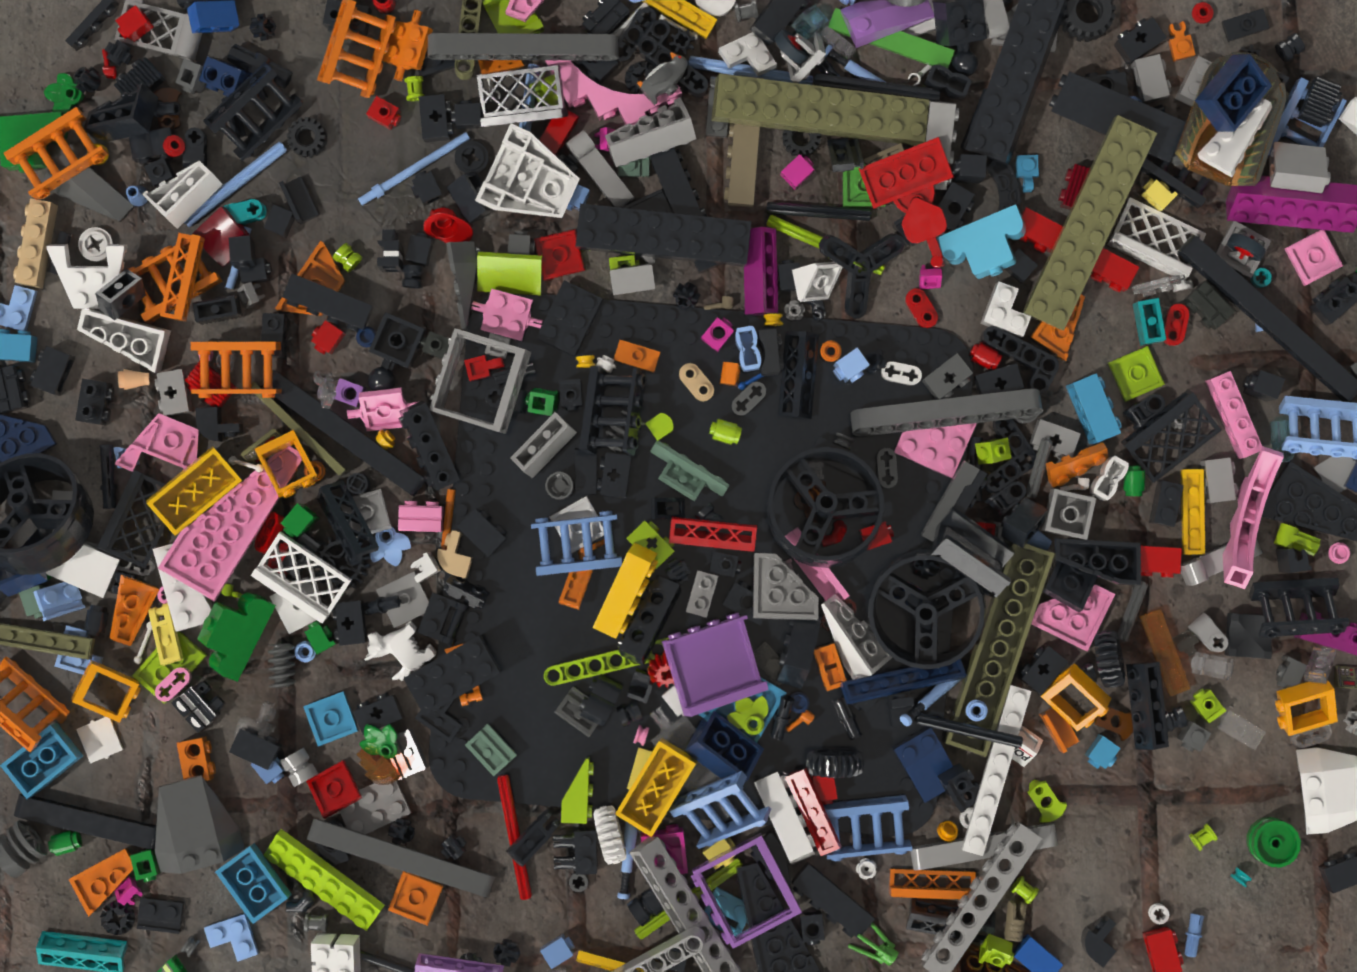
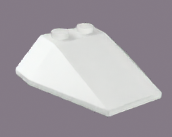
[475,123,580,218]
[1296,747,1357,835]

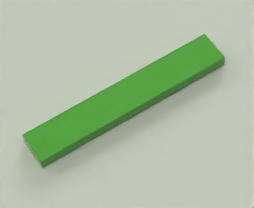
[828,8,955,68]

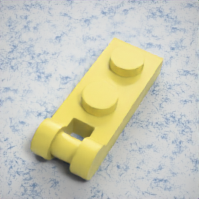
[148,603,183,666]

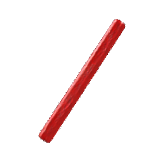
[497,775,532,900]

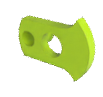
[1028,780,1067,822]

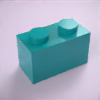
[1133,298,1166,346]

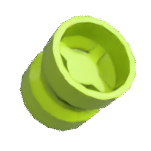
[333,243,363,273]

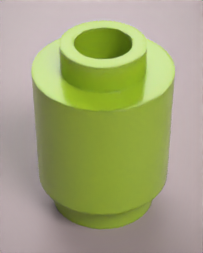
[709,419,742,445]

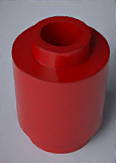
[372,0,396,14]
[969,342,1002,370]

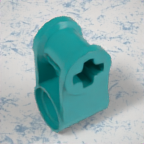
[223,199,267,226]

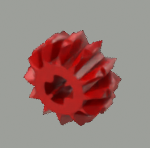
[647,650,675,689]

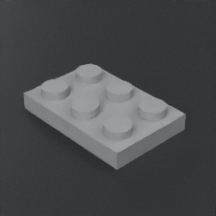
[340,774,412,834]

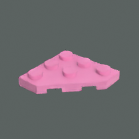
[894,423,977,478]
[1031,585,1115,652]

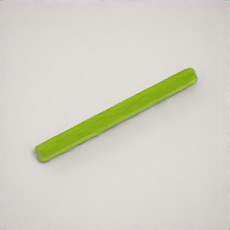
[767,215,885,275]
[634,858,743,939]

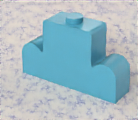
[937,204,1026,279]

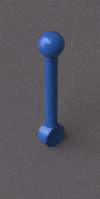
[738,373,763,390]

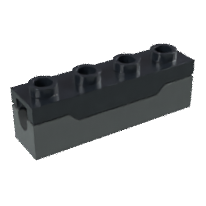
[921,460,988,542]

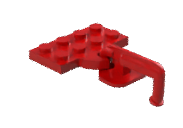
[859,137,954,268]

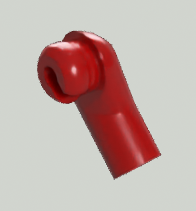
[822,520,847,547]

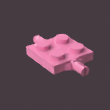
[471,289,543,341]
[347,388,418,431]

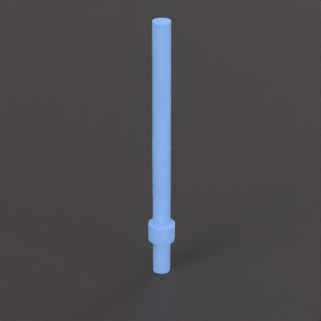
[358,132,470,206]

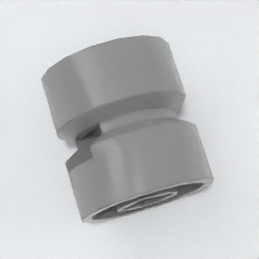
[280,748,318,787]

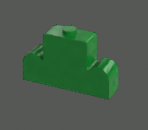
[0,112,68,173]
[197,592,276,682]

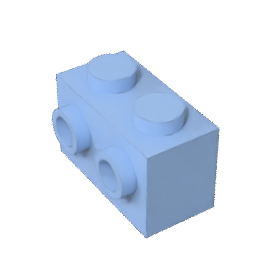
[833,347,869,383]

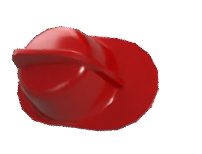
[423,207,473,243]

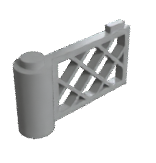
[114,0,203,62]

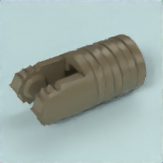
[1004,901,1027,942]

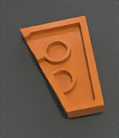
[1031,294,1085,361]
[1046,442,1109,488]
[110,575,159,646]
[68,848,133,917]

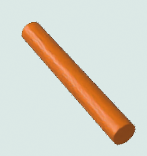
[441,489,456,550]

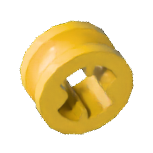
[763,314,783,326]
[576,355,595,368]

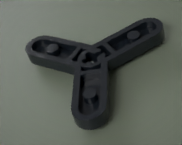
[819,233,905,319]

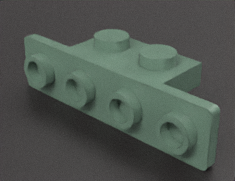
[651,441,729,501]

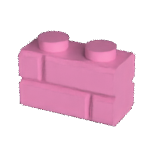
[398,501,444,532]

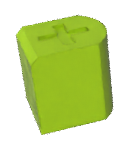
[645,413,673,441]

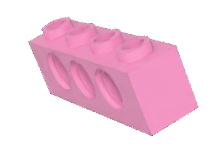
[1205,371,1262,459]

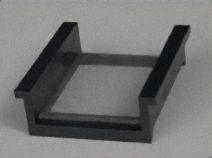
[931,506,1015,598]

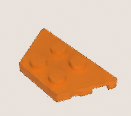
[275,241,346,316]

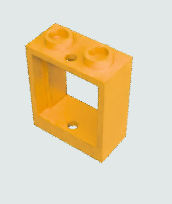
[255,430,318,498]
[72,660,141,723]
[1041,663,1111,731]
[1275,677,1338,736]

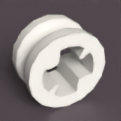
[1148,903,1169,924]

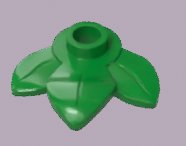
[44,73,84,114]
[359,724,398,759]

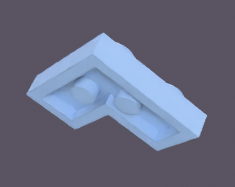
[0,285,38,331]
[55,625,103,678]
[204,913,259,962]

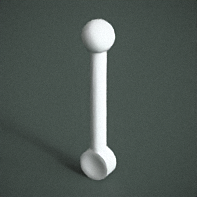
[658,14,698,40]
[228,456,263,472]
[134,621,152,664]

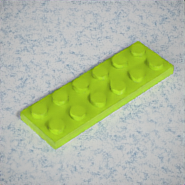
[263,829,385,931]

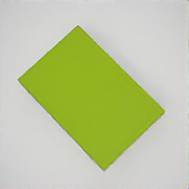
[477,252,542,296]
[132,631,207,704]

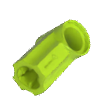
[1274,523,1320,556]

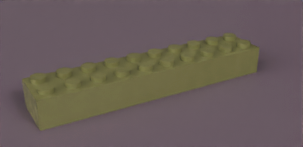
[711,74,929,146]
[1022,115,1157,331]
[943,541,1055,757]

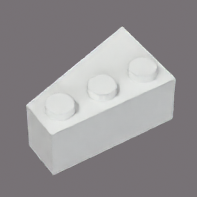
[142,161,223,229]

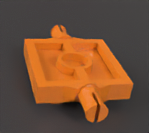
[382,10,433,82]

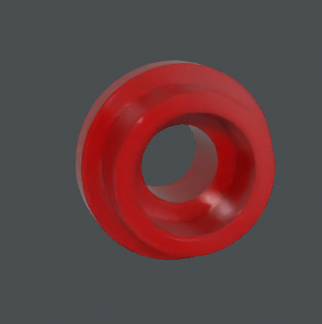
[1192,2,1213,24]
[163,135,185,157]

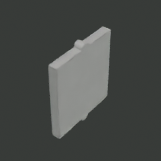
[1313,456,1356,493]

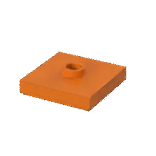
[388,871,444,926]

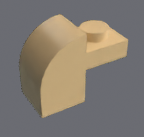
[437,530,473,578]

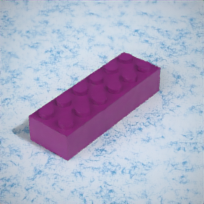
[1226,176,1357,233]

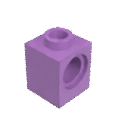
[332,378,367,408]

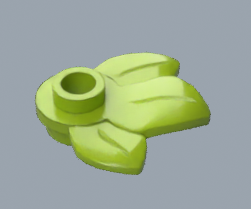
[727,696,768,735]

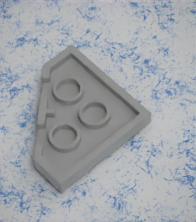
[753,553,819,620]

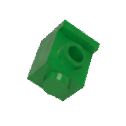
[525,388,560,416]
[305,621,338,654]
[130,849,161,882]

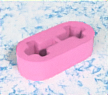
[155,667,192,702]

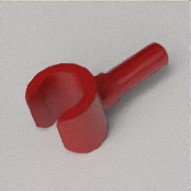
[102,49,117,79]

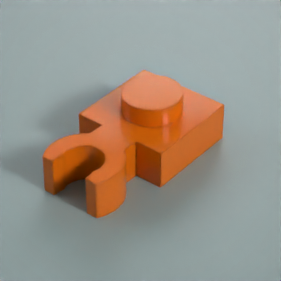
[1168,21,1196,62]

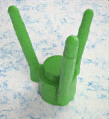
[848,922,899,966]

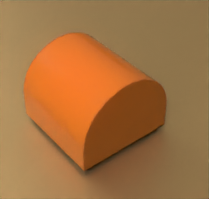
[720,362,741,386]

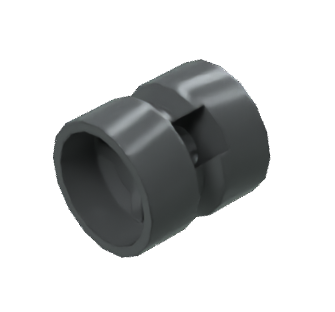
[545,472,574,500]

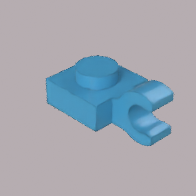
[1016,155,1039,193]

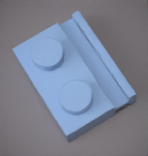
[33,582,85,621]

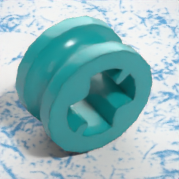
[1250,268,1272,288]
[1230,867,1252,887]

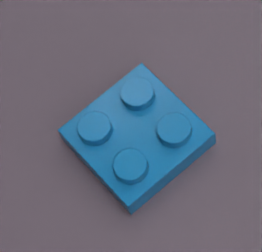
[303,691,359,746]

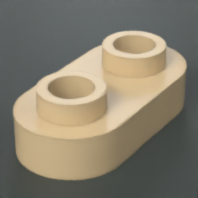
[679,363,714,402]

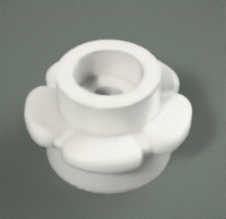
[596,355,616,373]
[856,858,877,879]

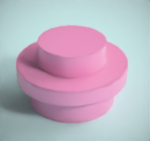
[1328,542,1350,564]

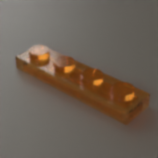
[1139,609,1190,696]

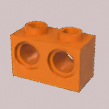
[814,642,847,691]
[177,736,216,781]

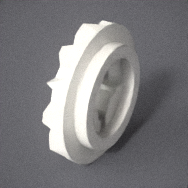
[78,227,113,262]

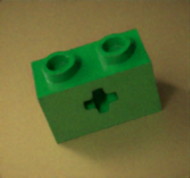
[281,503,320,538]

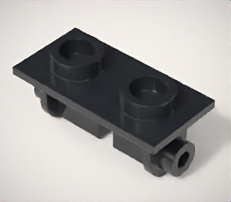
[443,574,490,609]

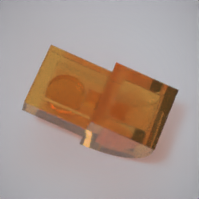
[356,749,402,785]

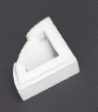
[1171,280,1194,293]

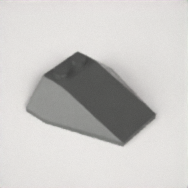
[155,775,245,874]

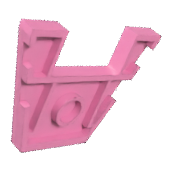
[114,413,199,472]

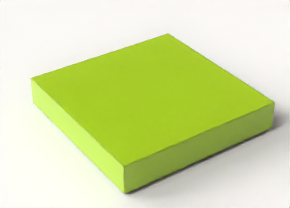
[1108,346,1165,402]

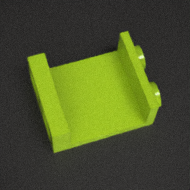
[482,0,545,34]

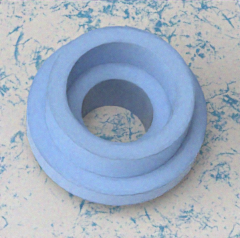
[295,641,316,662]
[966,700,988,721]

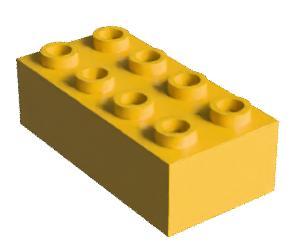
[146,446,242,536]
[593,542,658,639]
[615,738,698,837]

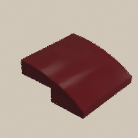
[192,206,252,267]

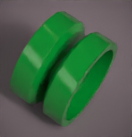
[1246,817,1301,868]

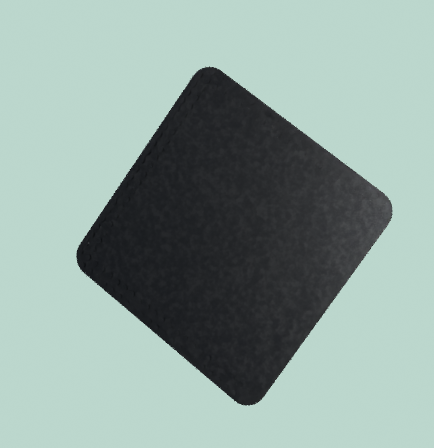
[429,294,973,836]

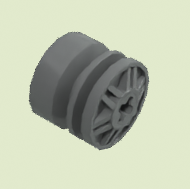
[0,820,48,878]

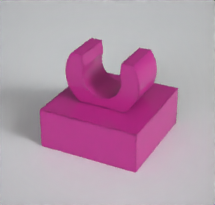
[594,127,615,152]
[919,265,942,289]
[114,876,143,905]

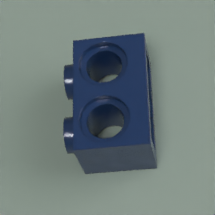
[199,56,252,97]

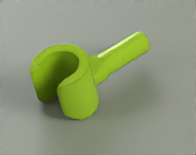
[221,584,243,598]

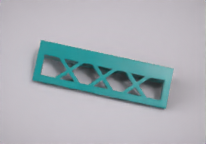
[36,931,128,972]

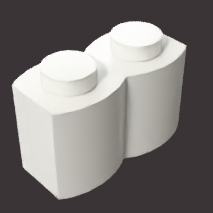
[1089,456,1128,501]

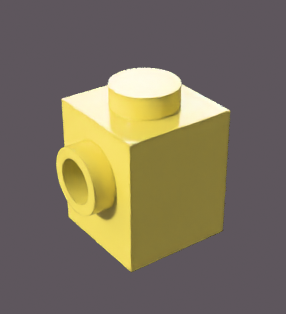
[703,837,736,870]

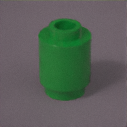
[1123,466,1145,496]
[48,830,82,856]

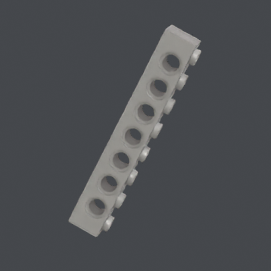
[921,822,1042,972]
[629,837,742,972]

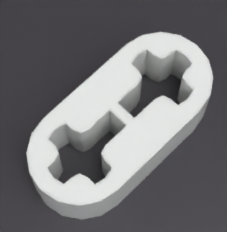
[881,362,922,385]

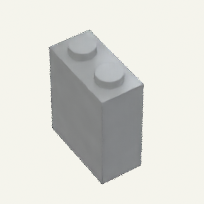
[1268,142,1331,193]

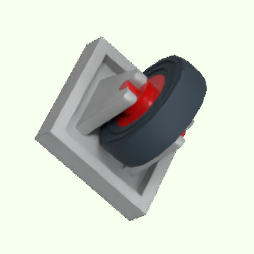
[775,30,826,83]
[1215,221,1271,279]

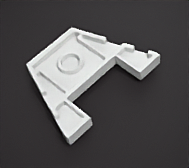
[46,244,128,309]

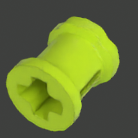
[404,76,425,101]
[1189,823,1218,851]
[1010,876,1039,904]

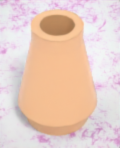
[118,369,150,390]

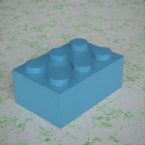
[1066,373,1122,445]
[0,723,84,799]
[215,843,292,924]

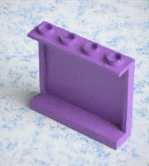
[662,613,769,717]

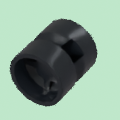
[627,887,665,927]

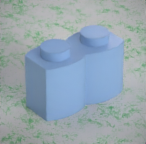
[735,326,761,372]

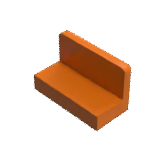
[1039,707,1080,753]

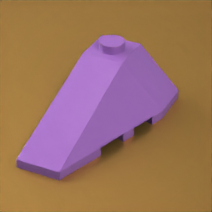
[840,0,934,48]

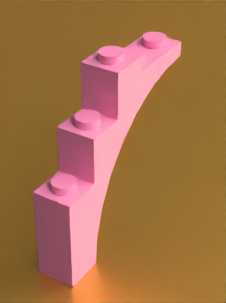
[545,60,682,125]
[1222,447,1284,589]

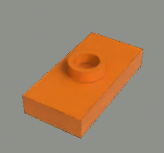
[478,60,524,74]
[614,340,661,373]
[559,570,593,610]

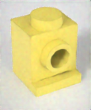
[1141,178,1178,211]

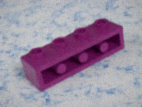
[744,227,778,315]
[1294,612,1357,656]

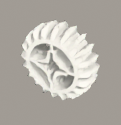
[594,805,627,864]

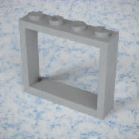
[429,328,531,434]

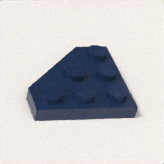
[0,415,57,463]

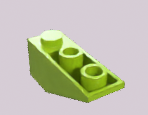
[561,757,594,824]

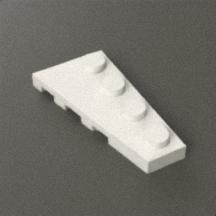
[1198,98,1272,177]

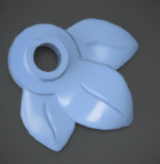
[369,527,411,566]

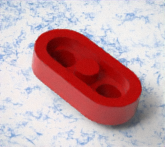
[905,288,938,328]
[1164,304,1189,346]
[255,512,284,554]

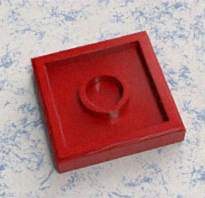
[534,229,585,281]
[306,760,362,819]

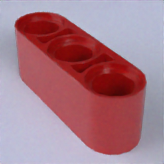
[539,110,579,157]

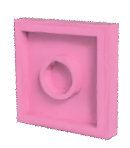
[1285,230,1343,286]

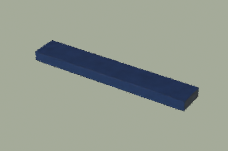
[840,659,967,705]

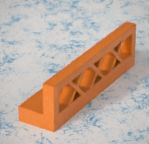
[160,233,205,322]
[889,868,977,900]

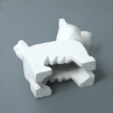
[364,621,437,681]

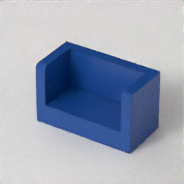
[187,0,239,33]
[1012,934,1063,972]

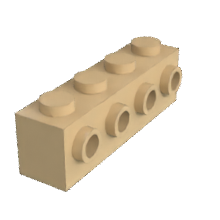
[13,198,58,289]

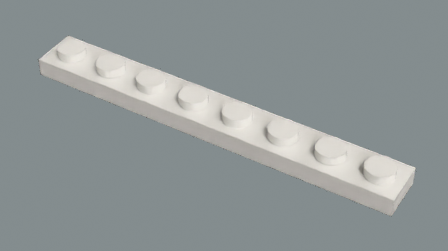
[961,685,1031,856]

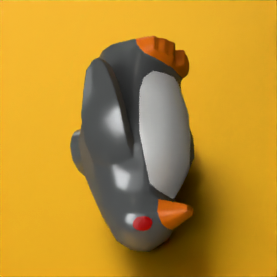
[637,52,688,106]

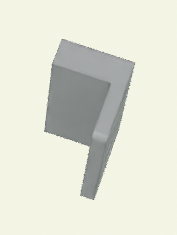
[610,264,655,295]

